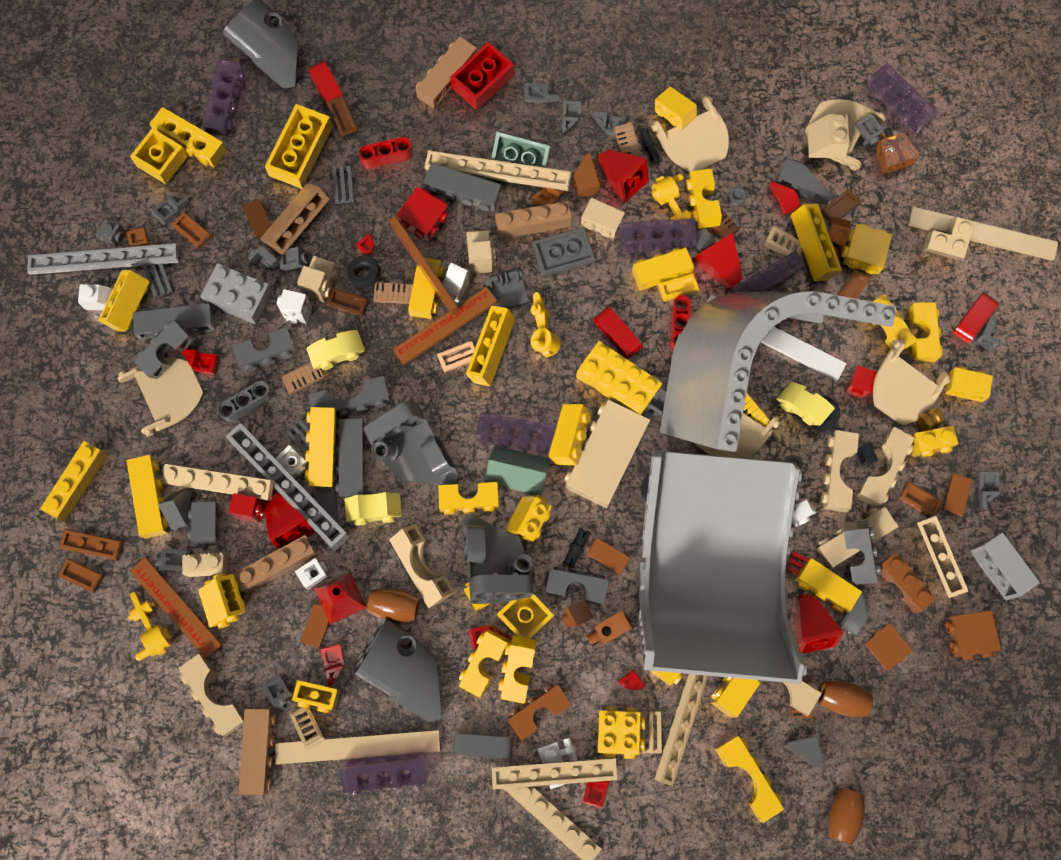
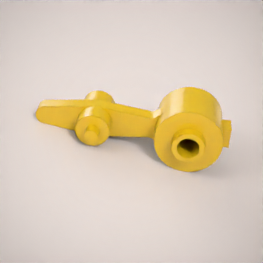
[652,174,693,238]
[530,292,561,357]
[128,591,172,661]

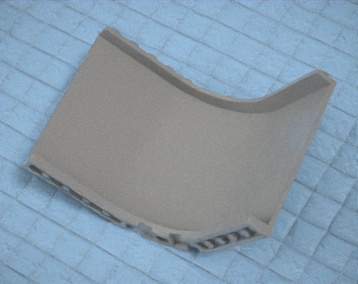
[660,291,897,452]
[638,450,807,684]

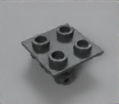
[483,267,529,308]

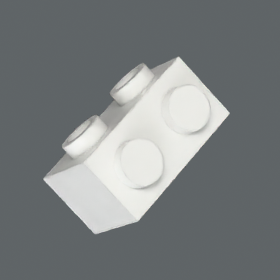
[277,289,312,324]

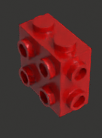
[396,187,449,241]

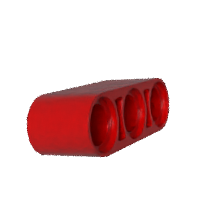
[308,61,345,111]
[359,137,413,168]
[952,292,999,344]
[670,295,691,351]
[593,307,642,360]

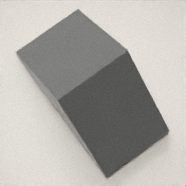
[158,488,191,530]
[783,736,824,769]

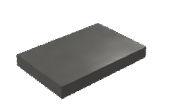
[531,227,596,277]

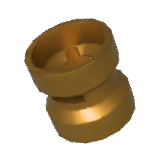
[917,407,945,431]

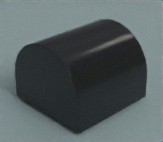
[856,442,880,468]

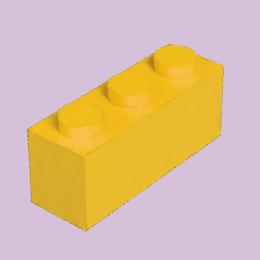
[632,248,694,291]
[408,258,444,319]
[98,270,150,332]
[549,404,591,465]
[794,558,862,614]

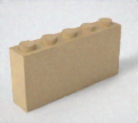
[564,400,650,509]

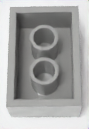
[200,264,273,325]
[970,532,1040,600]

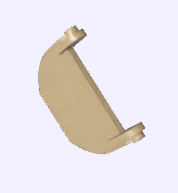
[651,96,729,171]
[805,99,886,171]
[873,339,950,425]
[118,358,203,437]
[695,413,781,458]

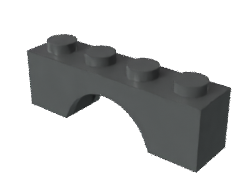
[308,376,390,417]

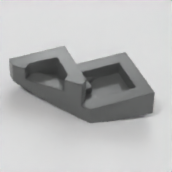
[523,82,560,103]
[562,100,581,133]
[592,112,626,136]
[151,195,190,226]
[642,388,666,418]
[977,471,1000,508]
[839,593,868,635]

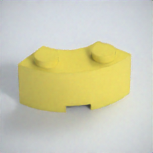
[306,330,365,370]
[777,382,835,425]
[344,492,402,526]

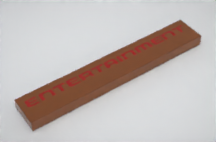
[389,216,458,316]
[393,286,497,366]
[129,557,223,659]

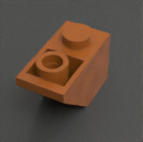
[573,153,602,198]
[828,216,852,261]
[561,600,594,630]

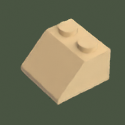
[807,114,850,158]

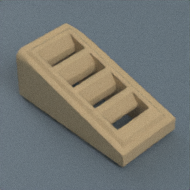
[764,226,803,261]
[289,707,325,750]

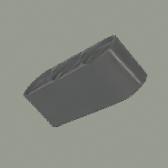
[218,381,273,422]
[453,733,513,759]

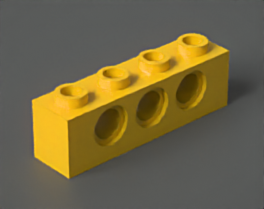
[150,107,227,167]

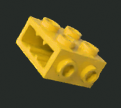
[842,224,893,274]
[504,495,552,542]
[198,573,245,629]
[598,707,646,759]

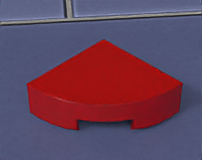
[355,233,374,256]
[617,670,646,690]

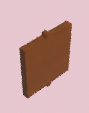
[864,623,913,672]

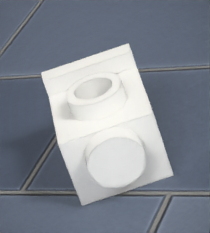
[275,445,308,478]
[791,500,815,529]
[295,558,329,590]

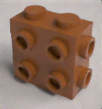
[945,611,1002,661]

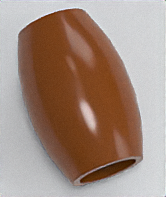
[367,588,420,622]
[818,681,873,717]
[828,788,865,845]

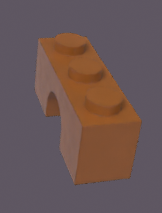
[880,552,936,614]
[508,684,572,741]

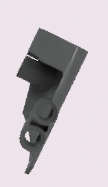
[223,0,299,89]
[363,401,460,485]
[462,512,533,604]
[353,618,441,722]

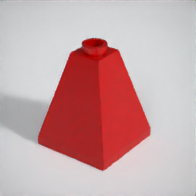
[597,149,649,204]
[692,233,743,290]
[263,492,316,549]
[314,572,367,625]
[796,594,843,654]

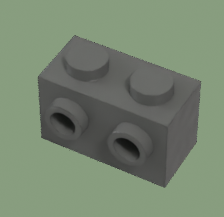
[188,501,220,545]

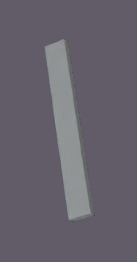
[27,243,179,275]

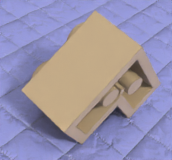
[923,217,975,260]
[466,230,496,274]
[297,256,338,302]

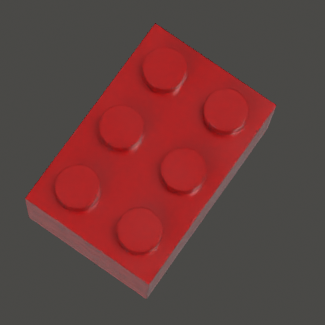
[450,42,514,110]

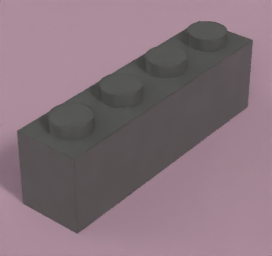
[424,163,501,211]
[133,302,215,340]
[336,419,365,500]

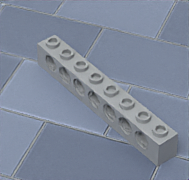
[226,423,349,552]

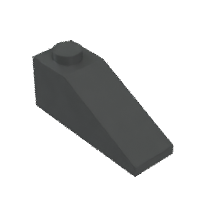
[777,158,832,206]

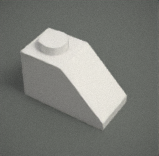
[443,263,469,303]
[78,284,113,310]

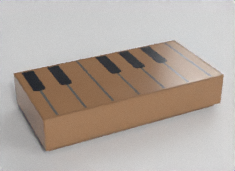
[613,122,642,157]
[374,282,413,304]
[281,363,324,395]

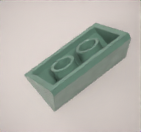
[491,131,551,168]
[485,445,550,496]

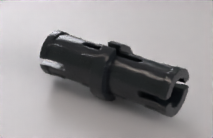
[640,127,663,165]
[563,528,591,569]

